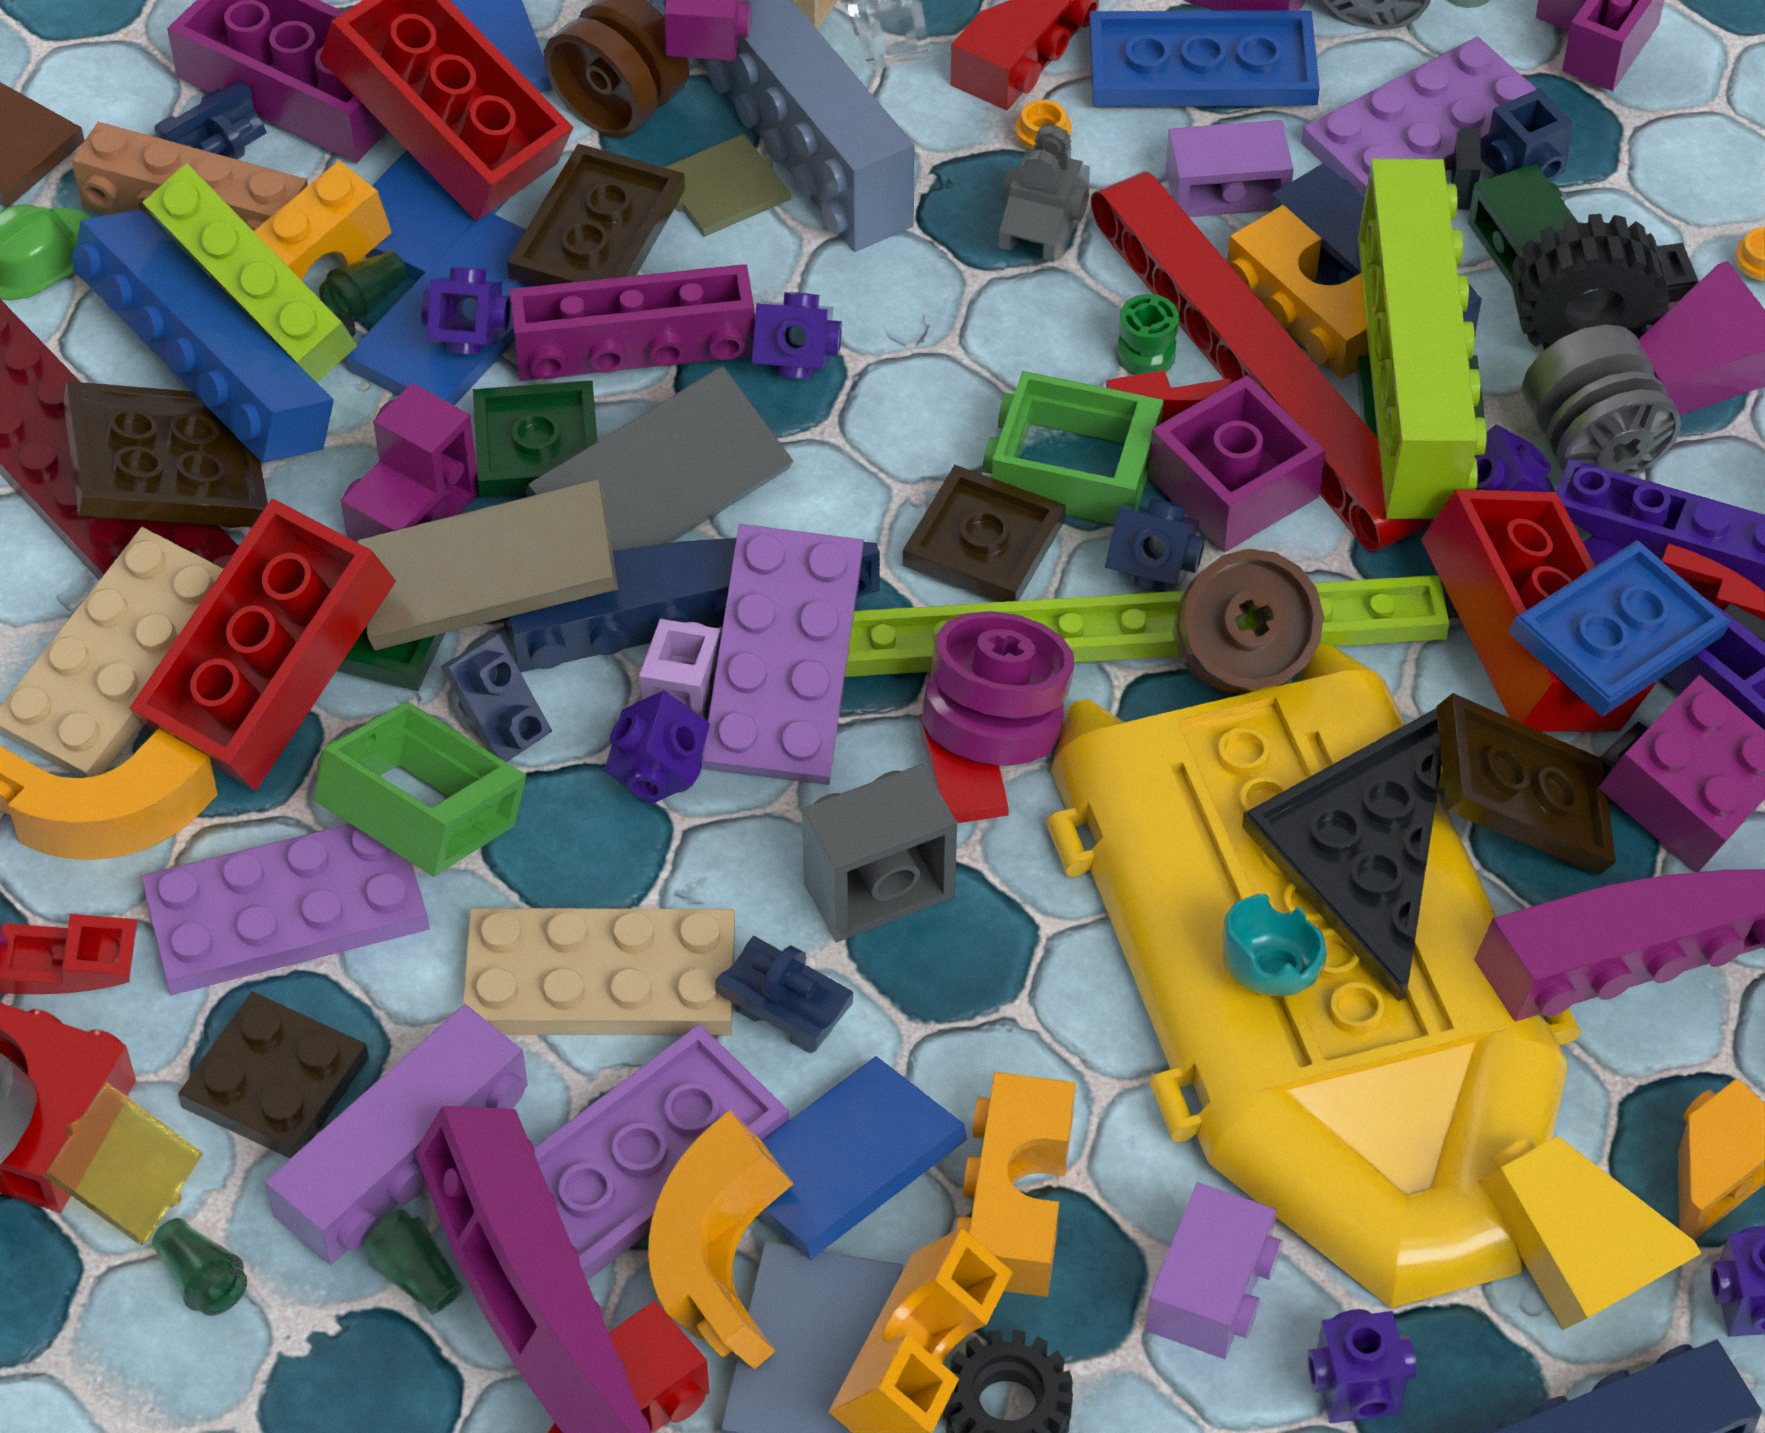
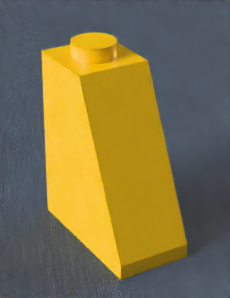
[1478,1136,1702,1330]

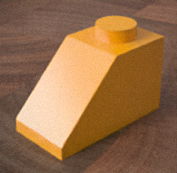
[1678,1078,1765,1241]

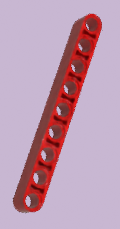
[1091,171,1431,553]

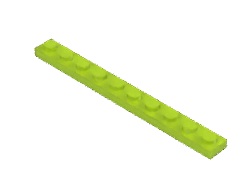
[845,575,1450,677]

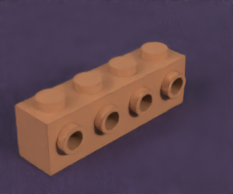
[71,121,308,232]

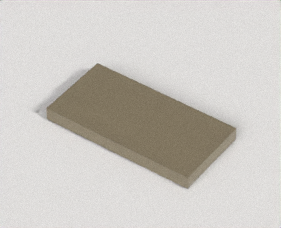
[358,479,618,651]

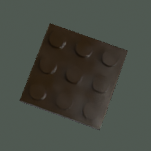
[63,381,268,528]

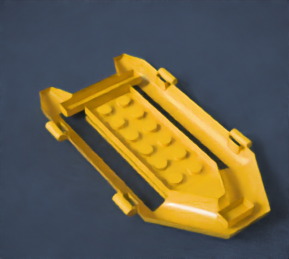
[1046,643,1581,1308]

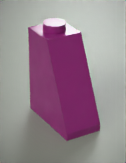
[1638,261,1765,416]

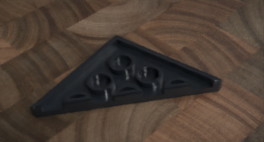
[1242,708,1442,1001]

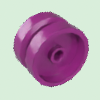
[922,611,1074,766]

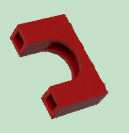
[0,1001,136,1214]

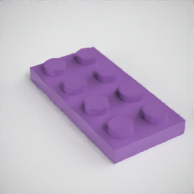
[1301,36,1537,198]
[702,524,864,785]
[141,824,430,996]
[534,1024,789,1280]

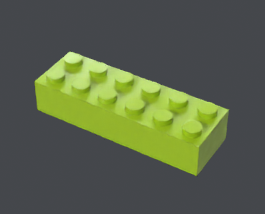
[1357,159,1487,519]

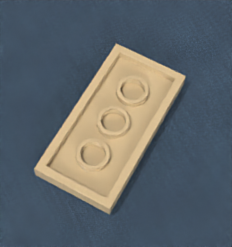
[0,527,223,778]
[463,908,735,1036]

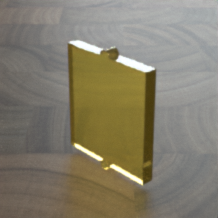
[44,1082,203,1246]

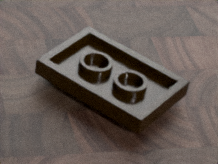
[507,143,685,286]
[1436,693,1616,875]

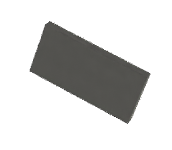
[525,366,793,551]

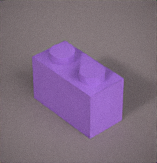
[1165,120,1294,217]
[1146,1182,1283,1359]

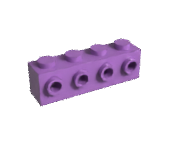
[265,1004,528,1265]

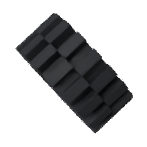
[943,1329,1073,1433]

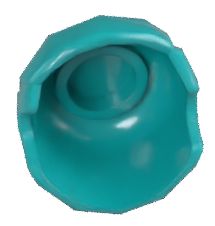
[1223,894,1327,996]

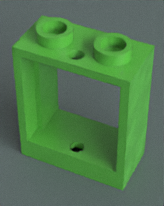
[983,371,1163,525]
[314,701,527,877]

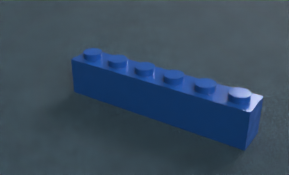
[72,209,334,463]

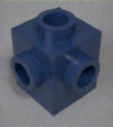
[1485,88,1574,182]
[1105,499,1205,592]

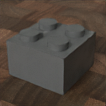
[802,763,957,943]

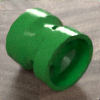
[1117,294,1179,375]

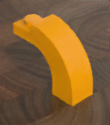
[0,728,218,860]
[648,1110,794,1370]

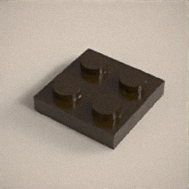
[902,465,1066,602]
[178,991,369,1159]

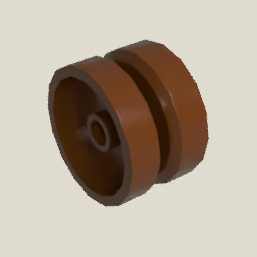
[543,0,690,139]
[1173,549,1324,696]

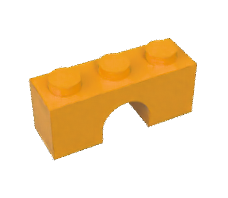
[210,160,392,308]
[1227,205,1369,380]
[956,1072,1076,1297]
[828,1227,1013,1433]

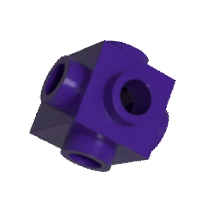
[421,267,511,354]
[752,292,842,379]
[1475,424,1556,492]
[604,690,710,805]
[1710,1226,1765,1337]
[1308,1309,1416,1424]

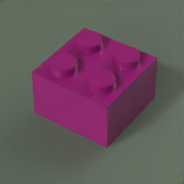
[1148,375,1325,553]
[1598,675,1765,872]

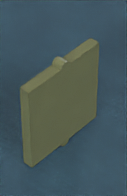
[664,134,791,237]

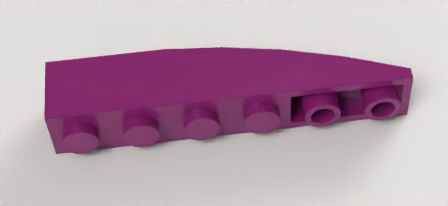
[1474,869,1765,1022]
[415,1106,650,1433]

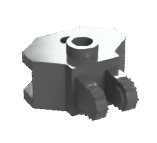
[999,124,1090,262]

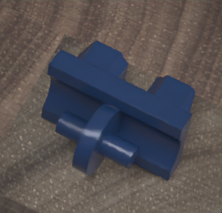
[154,81,267,160]
[441,633,552,762]
[715,935,853,1053]

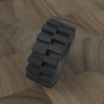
[1510,214,1669,351]

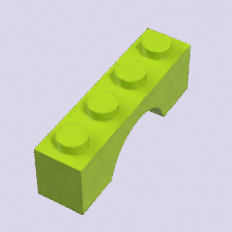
[142,162,358,383]

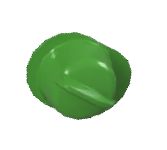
[0,204,94,301]

